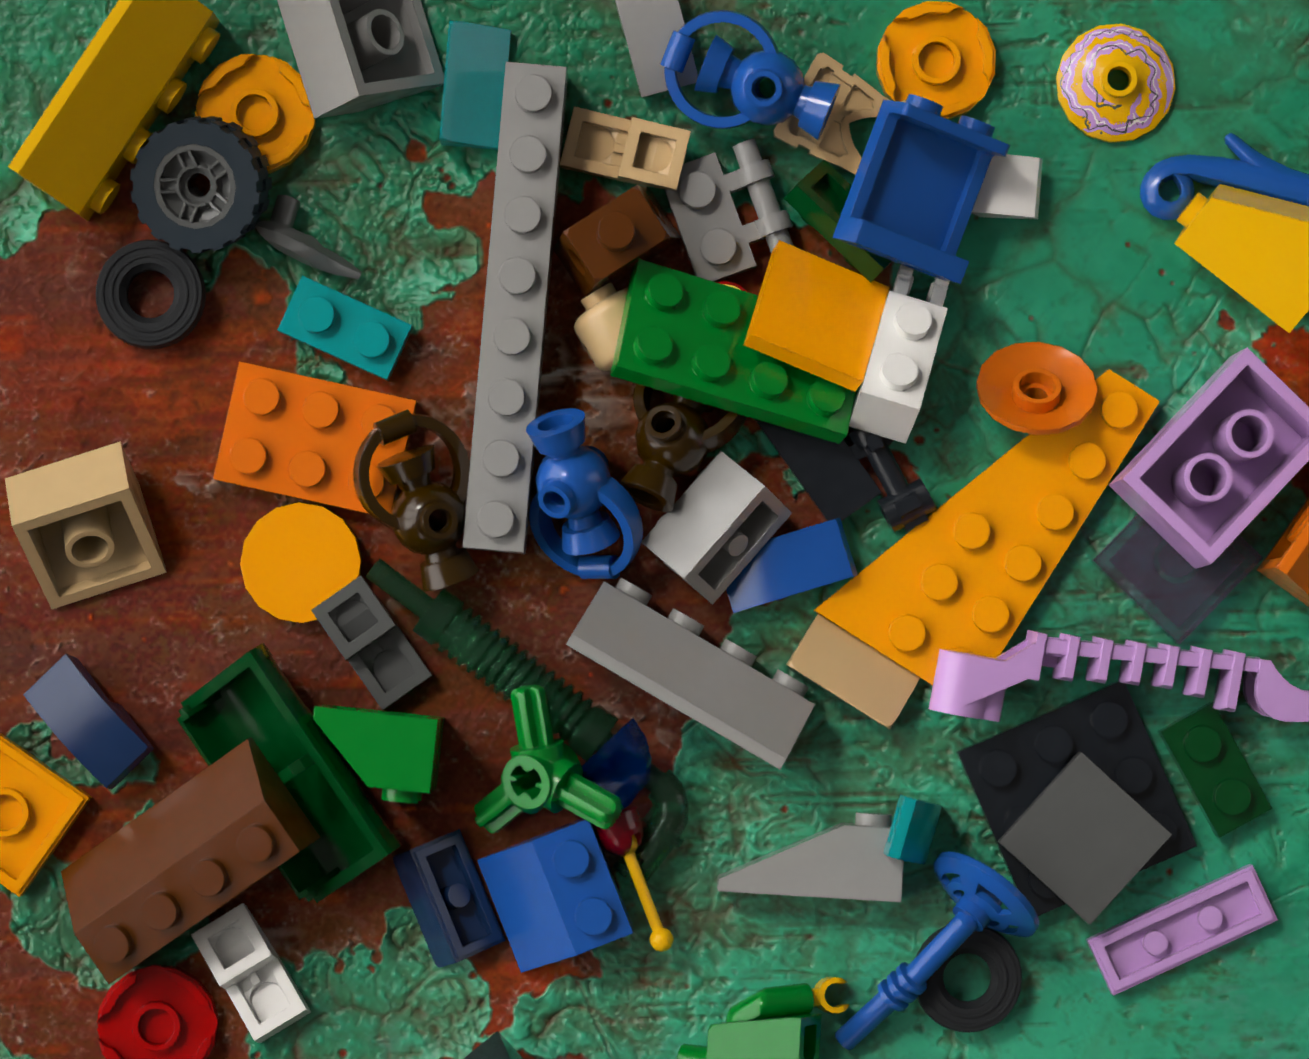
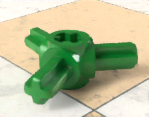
[474,685,623,833]

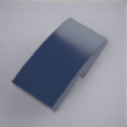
[23,654,154,790]

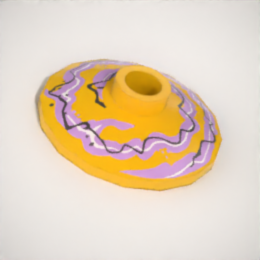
[1056,23,1176,143]

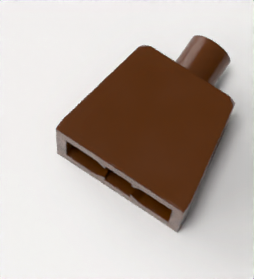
[553,185,682,298]

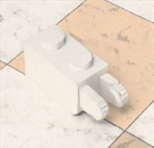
[849,265,949,444]

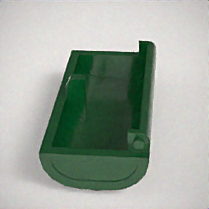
[176,643,402,903]

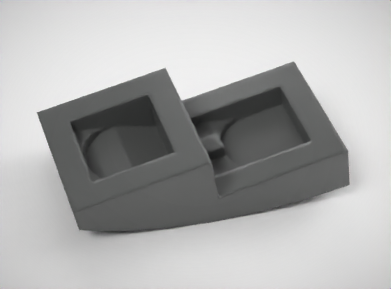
[311,576,434,710]

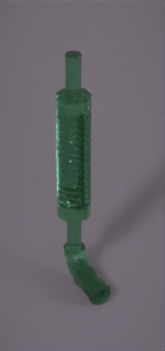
[366,558,689,885]

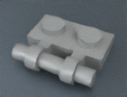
[664,139,794,282]

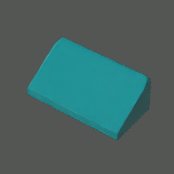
[439,20,511,150]

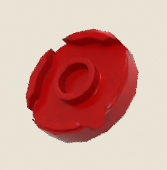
[97,964,219,1059]

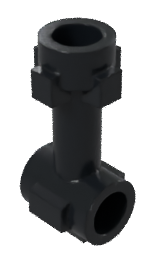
[848,429,936,533]

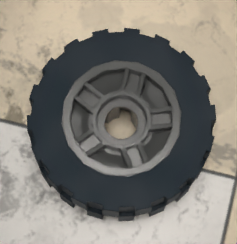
[130,116,272,253]

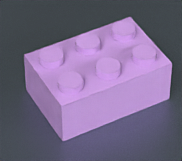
[1109,348,1309,569]

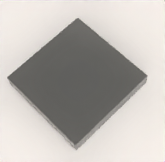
[998,751,1172,925]

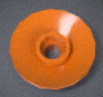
[976,341,1098,435]

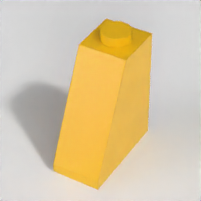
[1174,184,1309,333]

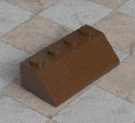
[61,737,321,984]

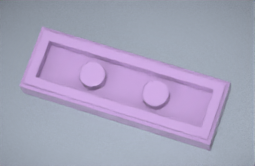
[1086,864,1278,996]

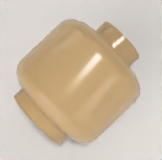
[574,282,628,371]

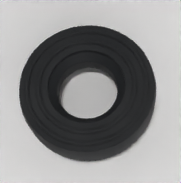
[96,240,206,349]
[916,926,1022,1033]

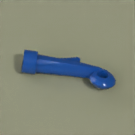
[1140,133,1309,220]

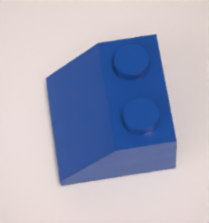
[477,818,634,973]

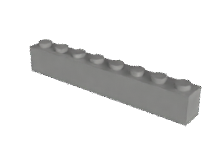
[463,62,568,554]

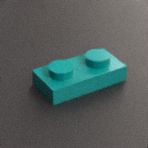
[277,275,413,382]

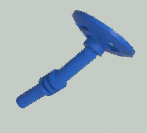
[835,851,1040,1050]

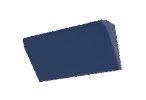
[393,829,505,968]

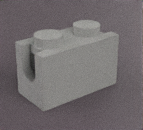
[642,451,792,605]

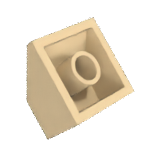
[5,441,166,609]

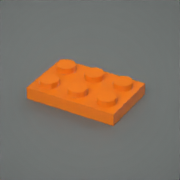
[213,361,417,514]

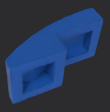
[726,517,858,613]

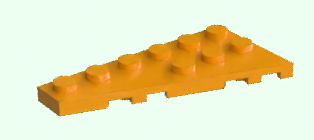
[813,369,1160,686]

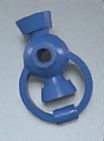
[660,10,841,140]
[526,408,643,579]

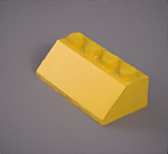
[8,0,220,221]

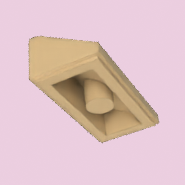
[786,614,920,730]

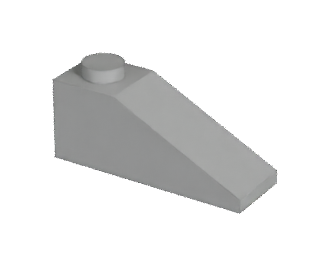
[717,812,904,902]

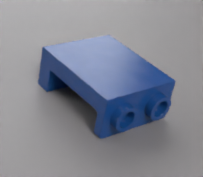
[832,94,1010,284]

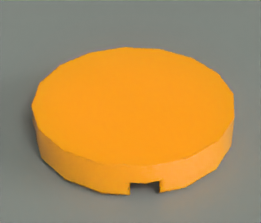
[876,1,996,120]
[195,54,316,174]
[240,502,362,623]

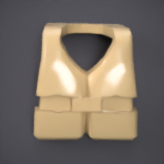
[773,52,906,175]

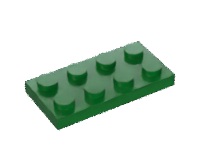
[610,259,855,444]

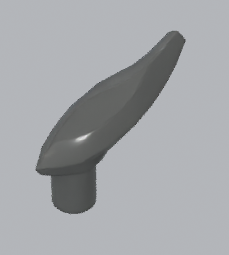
[255,195,362,279]

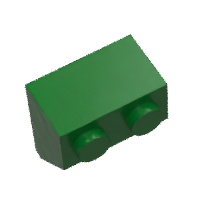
[313,704,444,804]

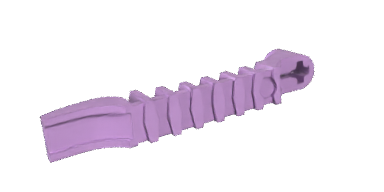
[928,630,1309,722]

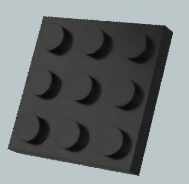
[956,681,1197,916]

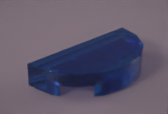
[582,718,652,809]

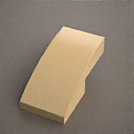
[560,106,691,191]

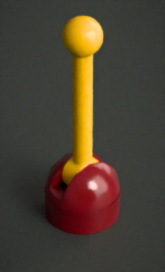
[591,806,674,952]

